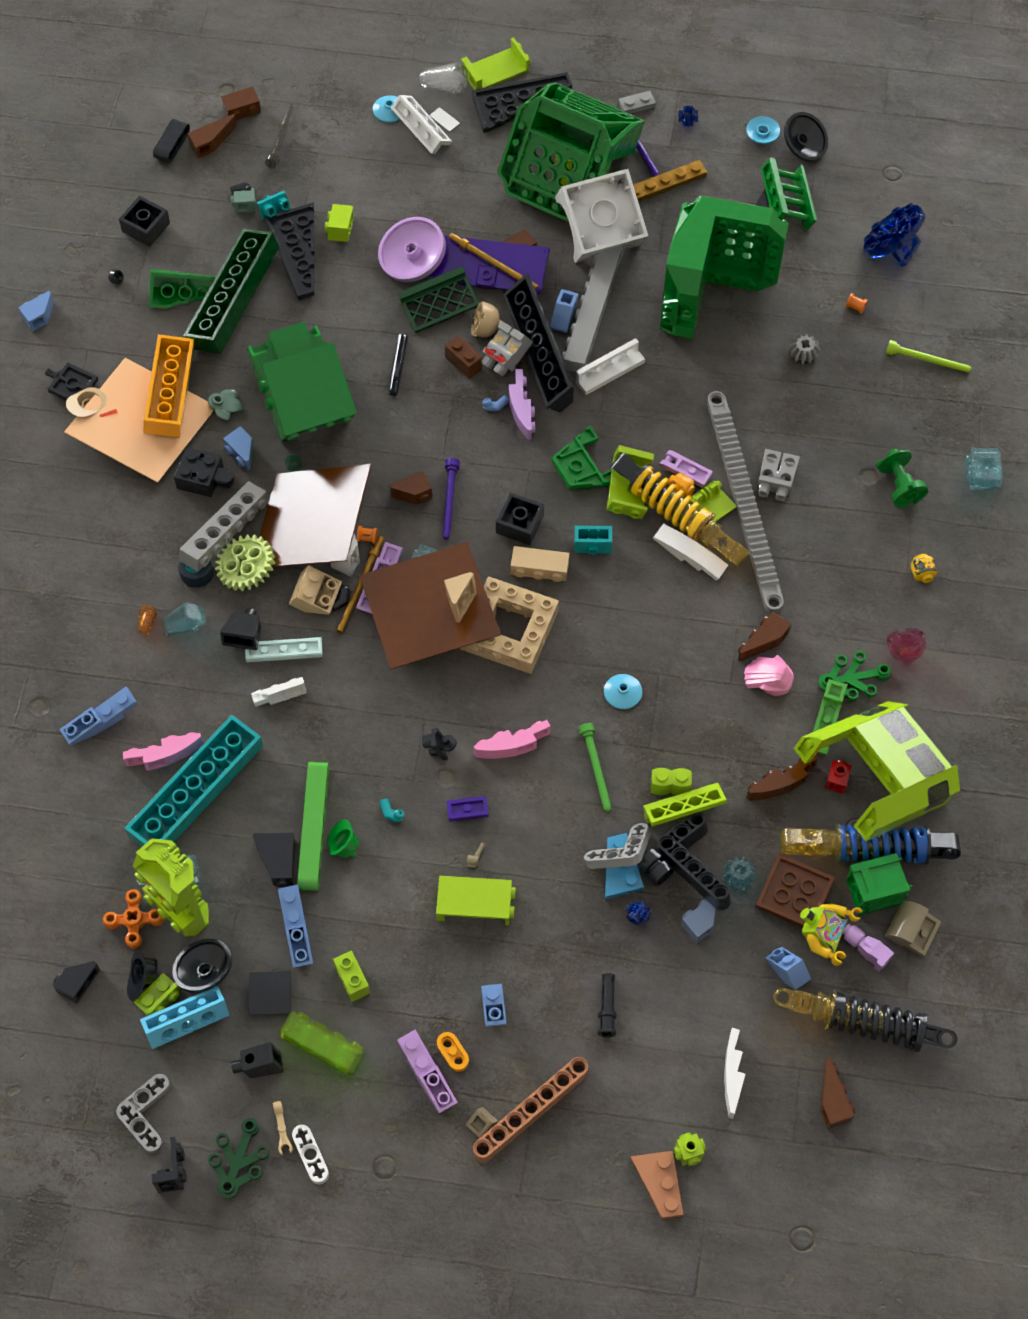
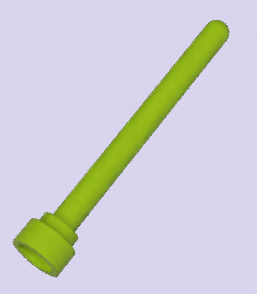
[886,340,971,373]

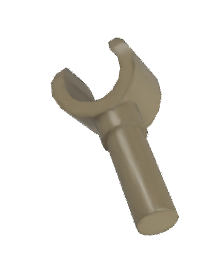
[467,843,485,868]

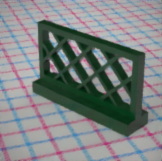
[398,266,479,333]

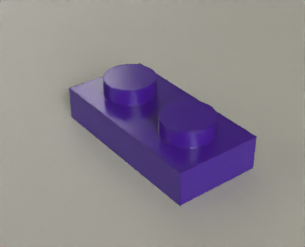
[447,796,488,822]

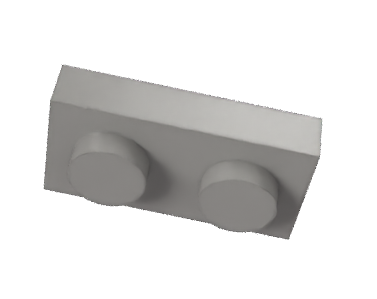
[618,91,656,114]

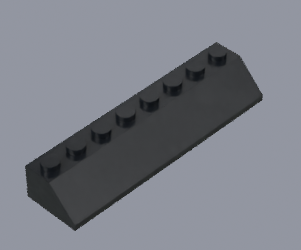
[503,274,574,412]

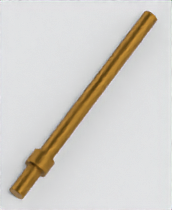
[448,233,539,291]
[336,536,385,634]

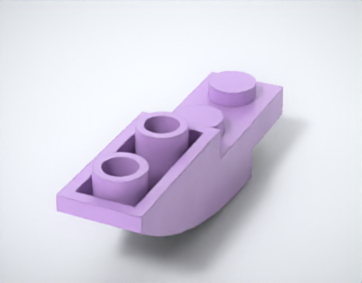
[509,369,535,440]
[397,1029,458,1113]

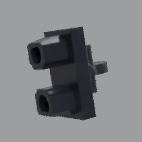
[422,728,457,760]

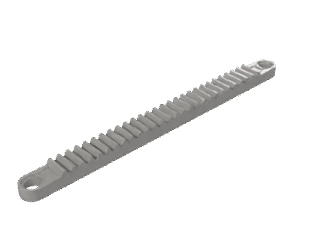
[707,391,784,613]

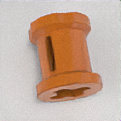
[845,293,868,314]
[356,525,378,544]

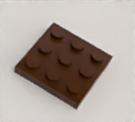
[756,853,835,928]

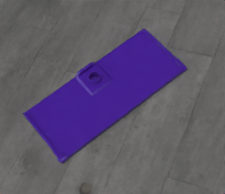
[430,235,550,294]

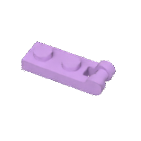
[659,450,713,488]

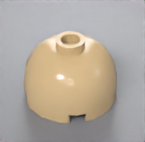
[471,301,502,338]

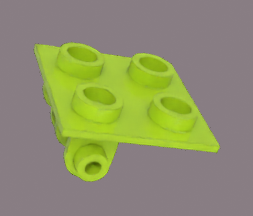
[689,481,737,526]

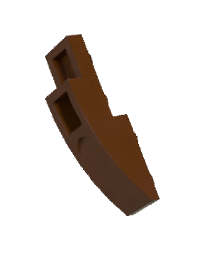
[746,755,818,801]

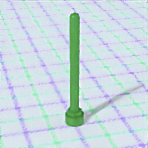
[578,723,612,812]

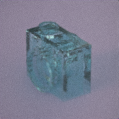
[965,448,1003,490]

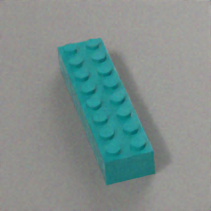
[124,715,263,847]

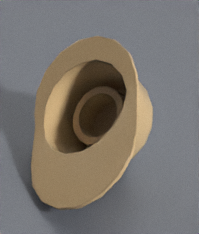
[66,387,107,417]

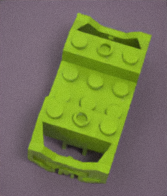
[133,839,209,938]

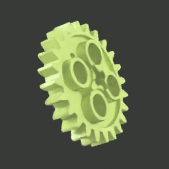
[215,534,275,591]

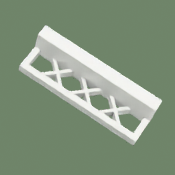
[391,95,452,154]
[576,338,645,395]

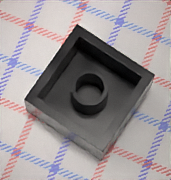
[119,196,170,247]
[496,492,544,545]

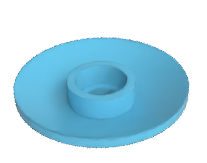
[373,96,400,123]
[746,116,780,144]
[604,674,642,710]

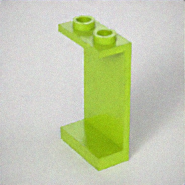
[461,37,531,90]
[607,445,654,519]
[436,876,516,925]

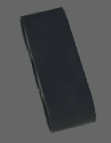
[153,119,190,163]

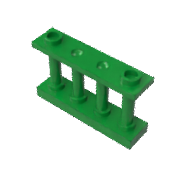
[760,158,817,231]

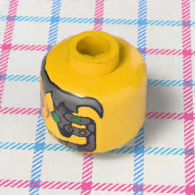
[911,554,938,583]

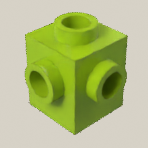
[673,1133,706,1166]

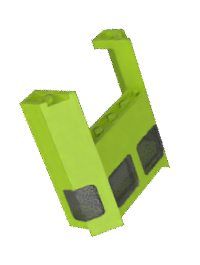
[793,701,960,841]

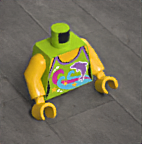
[800,904,862,966]

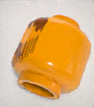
[668,473,695,500]

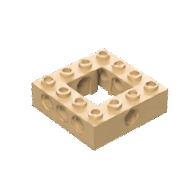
[460,576,559,674]

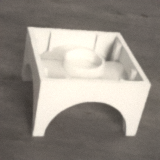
[555,169,648,263]

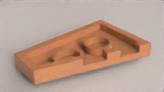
[630,1151,683,1219]

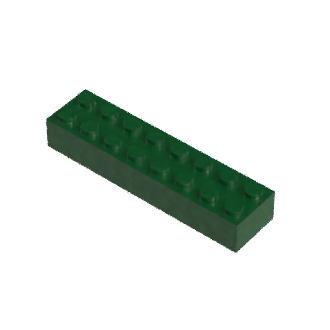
[183,229,280,354]

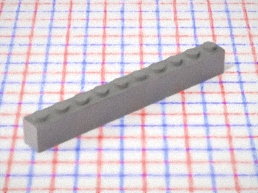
[562,246,625,372]

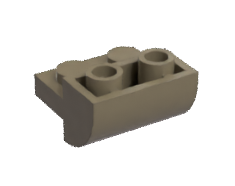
[885,901,941,957]

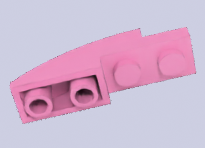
[474,720,550,759]
[123,732,203,771]

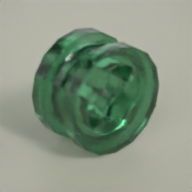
[285,455,302,472]

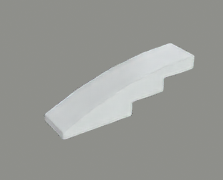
[653,524,728,580]
[724,1028,745,1119]

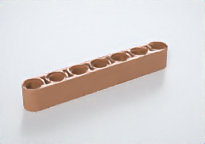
[473,1057,588,1163]

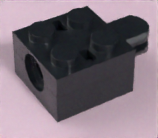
[174,447,234,497]

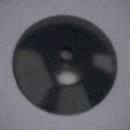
[784,112,828,161]
[172,939,232,993]

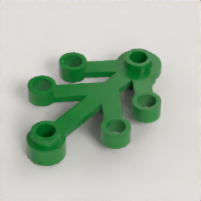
[818,651,891,702]

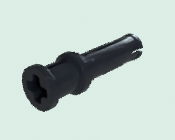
[598,973,617,1037]

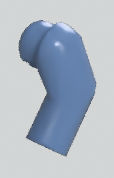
[482,395,510,411]

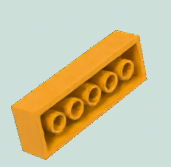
[143,334,194,438]

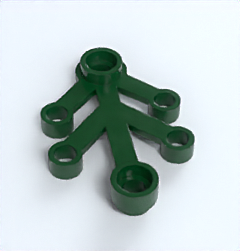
[208,1118,269,1199]

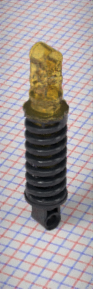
[773,988,958,1052]

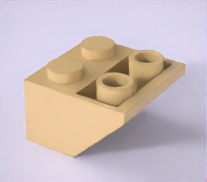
[289,565,342,615]

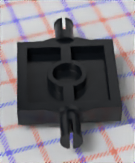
[45,362,99,401]

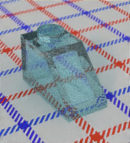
[162,602,206,636]

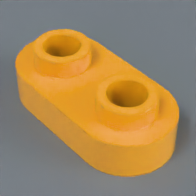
[437,1032,469,1072]

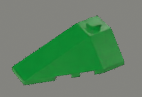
[149,269,216,309]

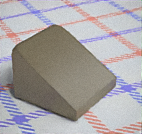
[465,1107,497,1138]

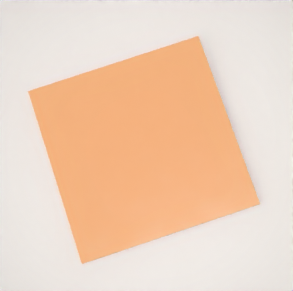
[64,358,214,483]

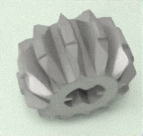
[789,334,820,365]

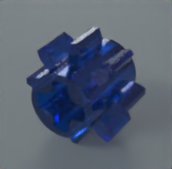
[678,105,699,126]
[626,900,651,926]

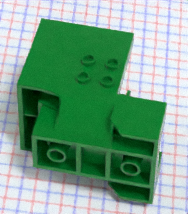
[247,321,357,442]

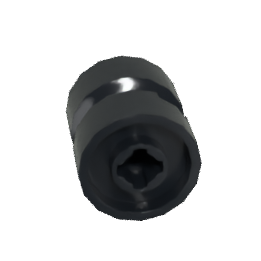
[637,848,675,886]

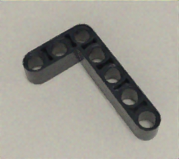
[658,812,731,910]

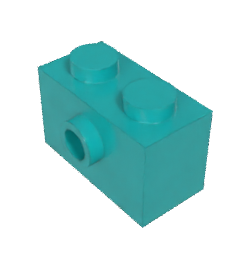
[574,526,612,555]

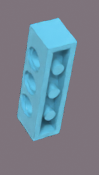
[140,986,230,1049]

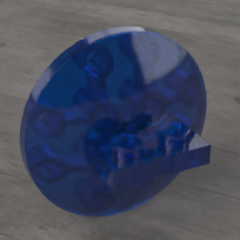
[863,203,925,267]

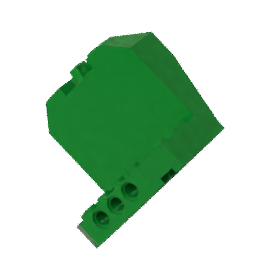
[497,82,645,221]
[660,196,789,339]

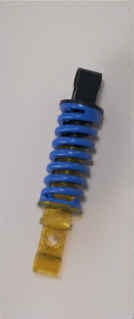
[780,824,961,865]

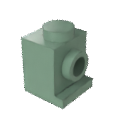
[231,188,256,213]

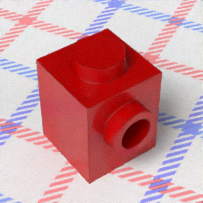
[825,760,852,794]

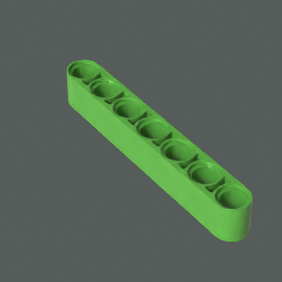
[298,762,329,891]

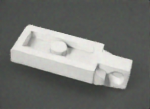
[251,677,307,706]

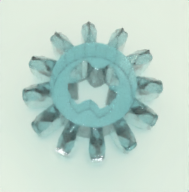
[723,856,757,891]

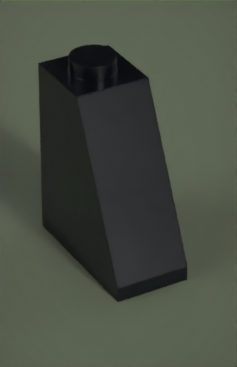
[253,833,295,888]

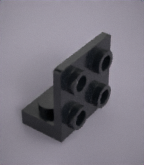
[151,1137,187,1193]

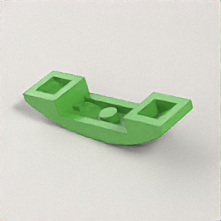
[813,679,847,756]

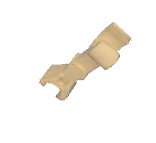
[273,1101,293,1156]

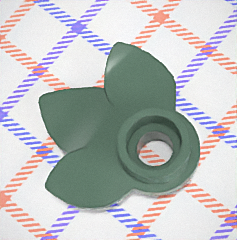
[208,389,244,421]

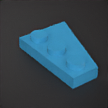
[605,833,644,900]

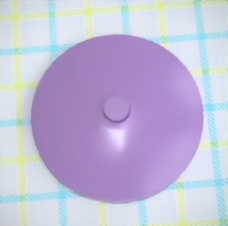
[378,217,446,282]

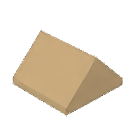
[444,572,477,623]

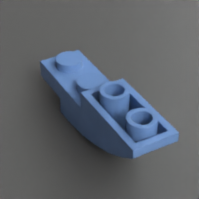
[60,687,138,745]
[278,885,313,968]

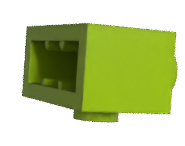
[325,204,354,242]

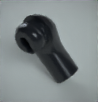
[230,182,255,195]
[332,585,351,611]

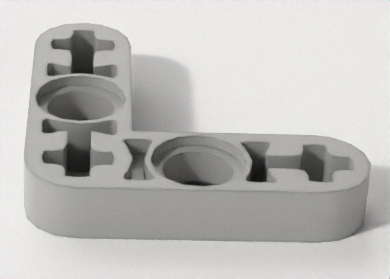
[584,823,651,869]
[116,1074,170,1154]

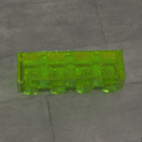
[279,1011,365,1077]

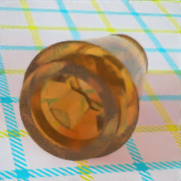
[138,605,157,634]

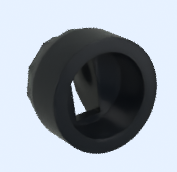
[108,270,124,284]

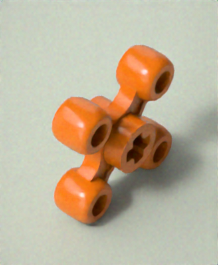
[103,889,164,949]

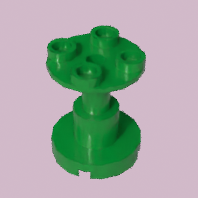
[876,449,928,508]

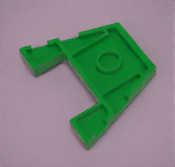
[551,425,612,489]

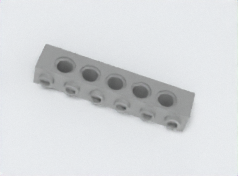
[179,481,267,572]

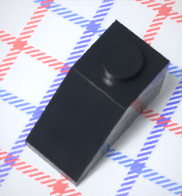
[53,961,100,1004]

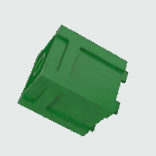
[845,853,912,916]

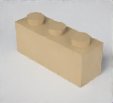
[511,546,570,582]

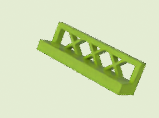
[643,783,727,826]

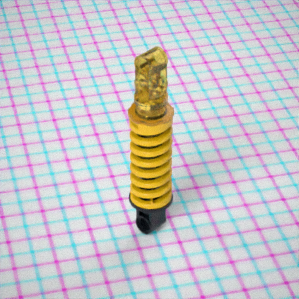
[611,452,750,567]

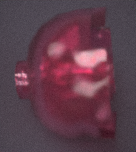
[887,628,926,663]

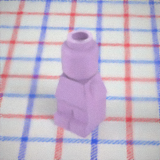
[842,924,894,972]

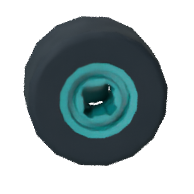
[178,559,213,587]

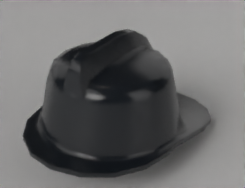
[127,951,157,1001]

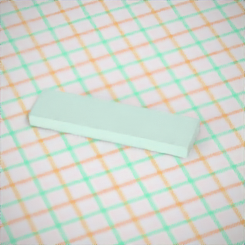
[245,637,323,662]

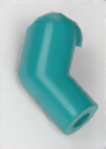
[380,799,404,822]

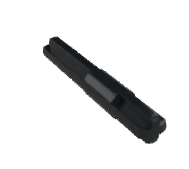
[388,334,408,396]

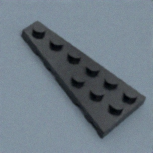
[471,72,572,133]

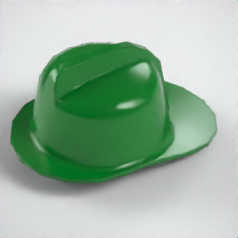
[327,819,360,858]

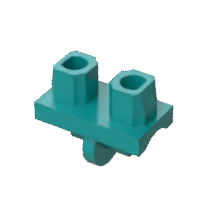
[257,191,290,219]

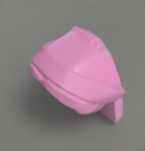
[744,655,794,696]

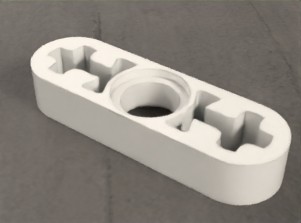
[292,1125,329,1185]

